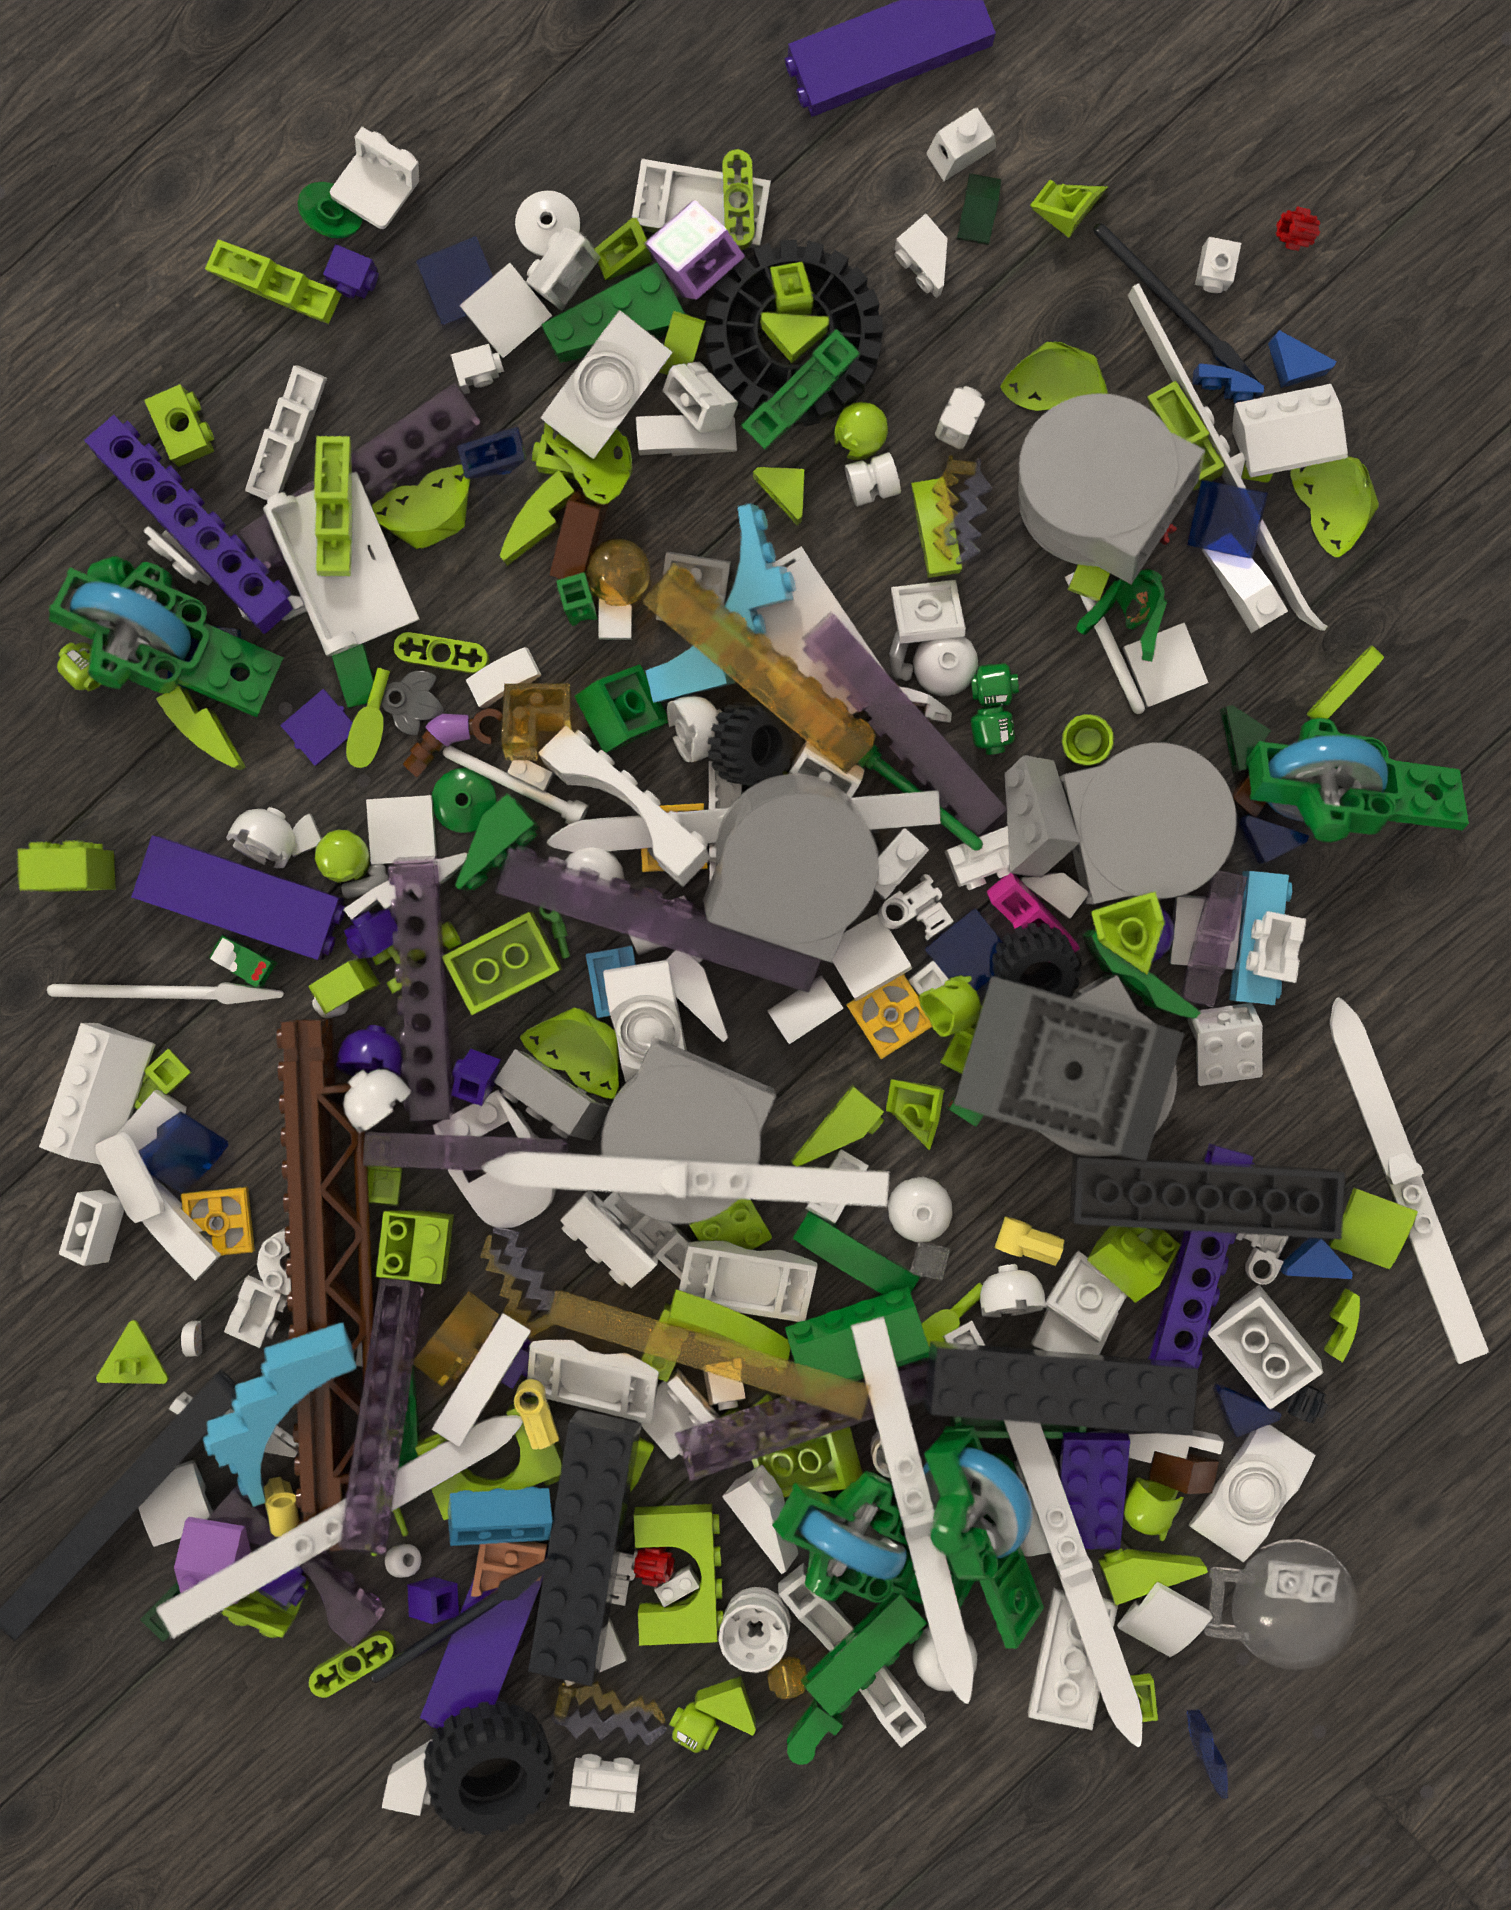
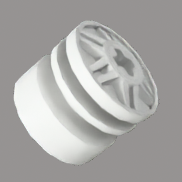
[719,1587,791,1673]

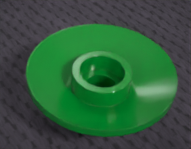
[298,182,363,238]
[432,768,496,833]

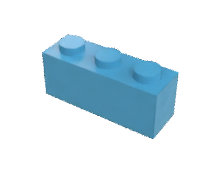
[448,1487,552,1546]

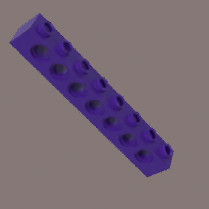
[84,415,294,634]
[1149,1143,1255,1368]

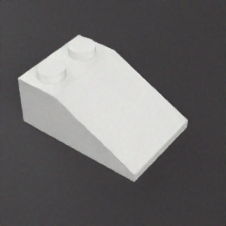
[526,227,600,311]

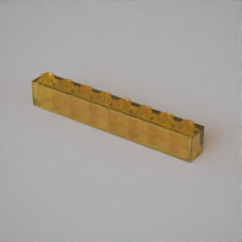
[643,563,876,774]

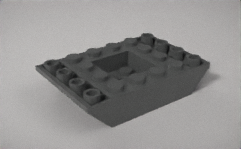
[953,976,1184,1161]

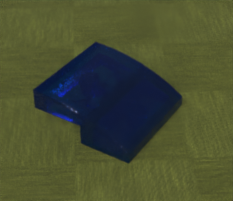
[416,236,493,325]
[138,1111,228,1193]
[1187,1710,1228,1798]

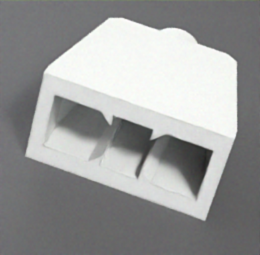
[926,108,996,181]

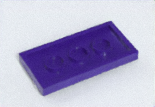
[1059,1432,1130,1549]

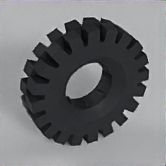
[705,239,883,428]

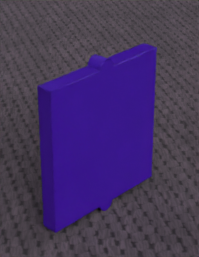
[280,689,353,766]

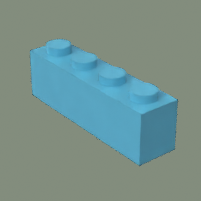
[1229,871,1292,1005]

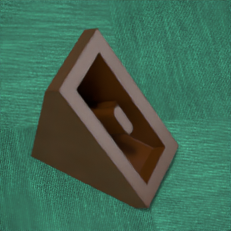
[1148,1451,1219,1494]

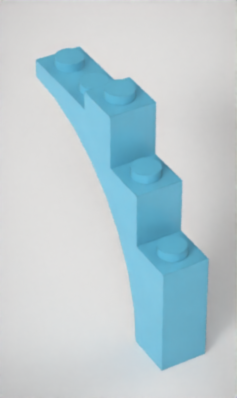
[646,504,796,703]
[204,1322,356,1507]

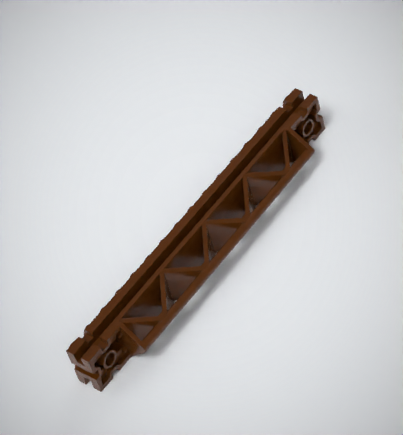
[276,1018,381,1551]

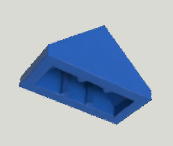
[1268,330,1336,388]
[1279,1238,1352,1279]

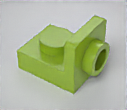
[532,434,576,480]

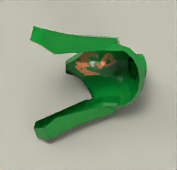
[1076,569,1167,662]

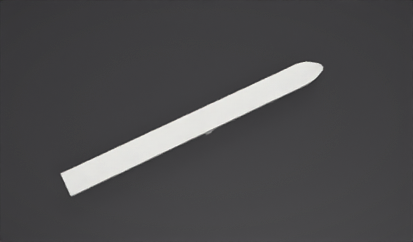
[1128,283,1328,631]
[547,791,940,852]
[1330,997,1489,1364]
[482,1152,889,1206]
[851,1317,974,1704]
[157,1415,523,1638]
[1004,1420,1142,1747]

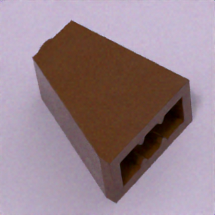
[550,486,610,580]

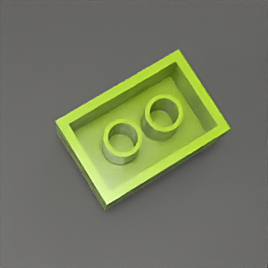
[18,841,115,892]
[442,912,563,1015]

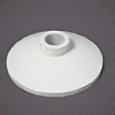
[515,191,580,256]

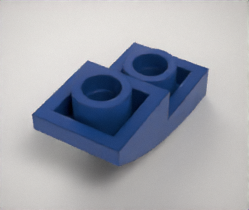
[1192,364,1264,403]

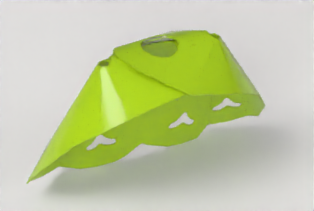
[1000,341,1108,411]
[544,422,633,504]
[1290,456,1379,558]
[372,464,471,549]
[520,1007,619,1099]

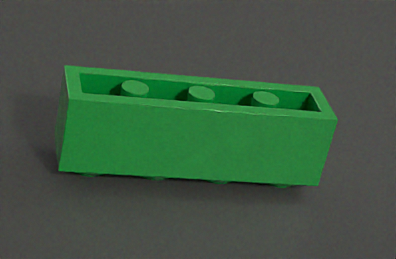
[800,1592,927,1717]

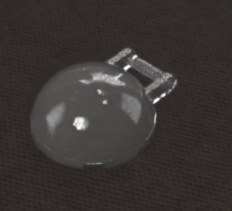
[1203,1540,1358,1670]

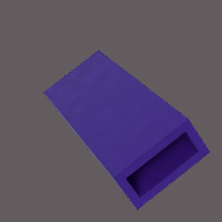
[784,0,996,117]
[131,835,346,960]
[420,1548,548,1729]

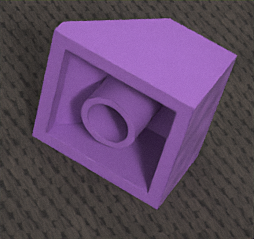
[174,1517,251,1604]

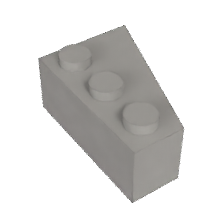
[1005,755,1080,877]
[494,1049,610,1141]

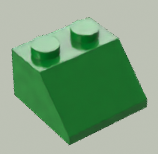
[574,664,668,753]

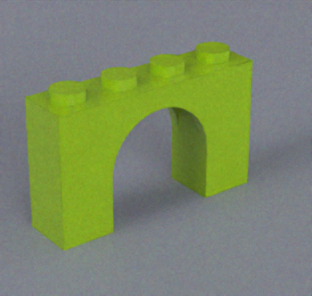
[415,1396,564,1520]
[634,1504,724,1646]

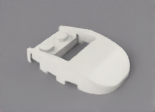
[433,1088,556,1228]

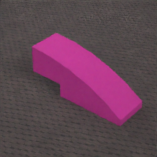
[987,873,1080,963]

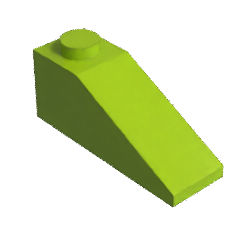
[791,1085,884,1167]
[1098,1548,1208,1605]

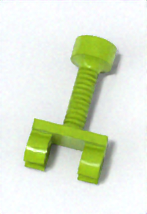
[371,921,462,994]

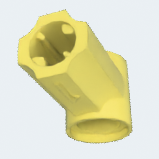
[995,1216,1065,1266]
[514,1379,560,1450]
[264,1477,299,1537]

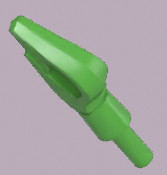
[539,881,570,959]

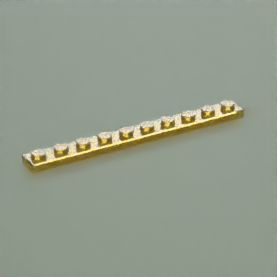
[547,1290,871,1419]

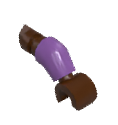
[403,708,507,777]

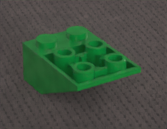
[455,794,540,891]

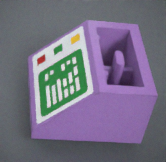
[644,200,745,300]

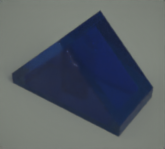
[457,427,527,479]
[1238,815,1309,864]
[1213,1382,1282,1437]

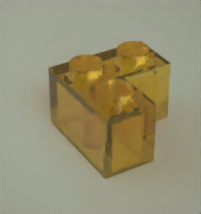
[501,684,573,760]
[412,1291,499,1387]

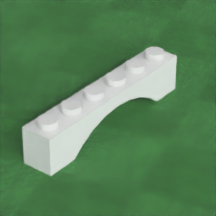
[539,725,710,887]
[778,1563,927,1747]

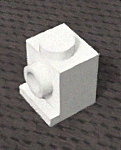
[451,344,504,394]

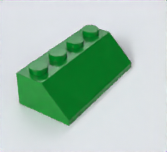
[785,1287,929,1397]

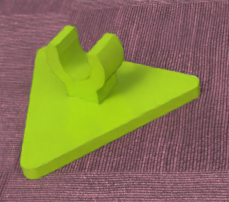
[96,1320,169,1384]

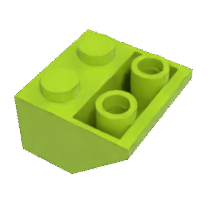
[376,1211,454,1284]
[1087,1226,1181,1303]

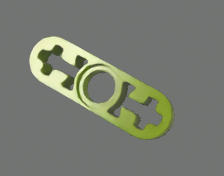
[722,149,754,250]
[394,632,489,674]
[1307,646,1384,719]
[309,1630,396,1698]

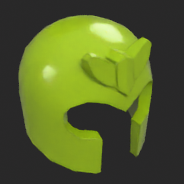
[834,402,888,461]
[1061,714,1115,767]
[315,829,370,883]
[919,975,981,1037]
[1124,1477,1184,1541]

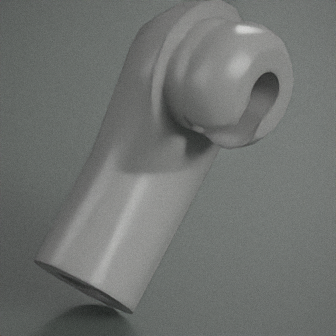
[889,631,914,681]
[342,864,388,899]

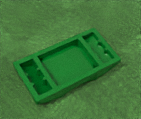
[1082,930,1201,1019]

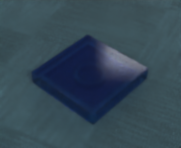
[1187,480,1268,559]
[924,908,1003,991]

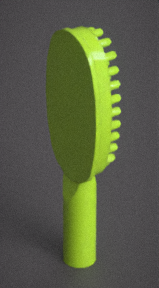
[346,668,390,768]
[919,1282,983,1361]

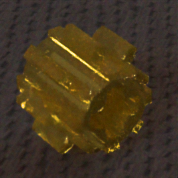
[767,1657,807,1699]

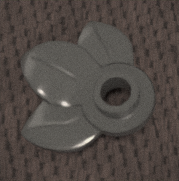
[381,671,444,735]

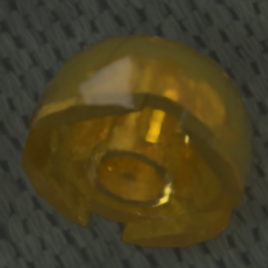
[586,539,651,606]

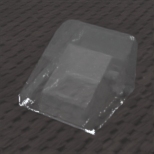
[911,1242,950,1280]

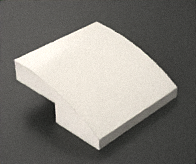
[1168,895,1242,969]
[138,1460,217,1547]
[1117,1582,1213,1657]

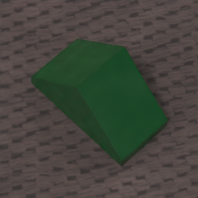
[957,173,1001,245]
[1220,705,1271,773]

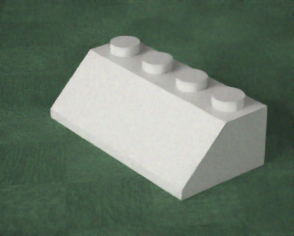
[39,1023,156,1165]

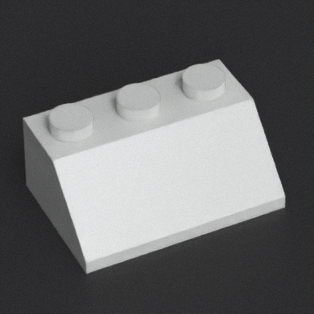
[1232,384,1348,477]
[560,1190,658,1288]
[1208,1285,1323,1410]

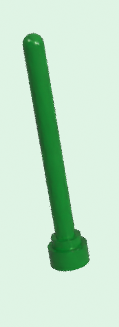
[853,740,983,851]

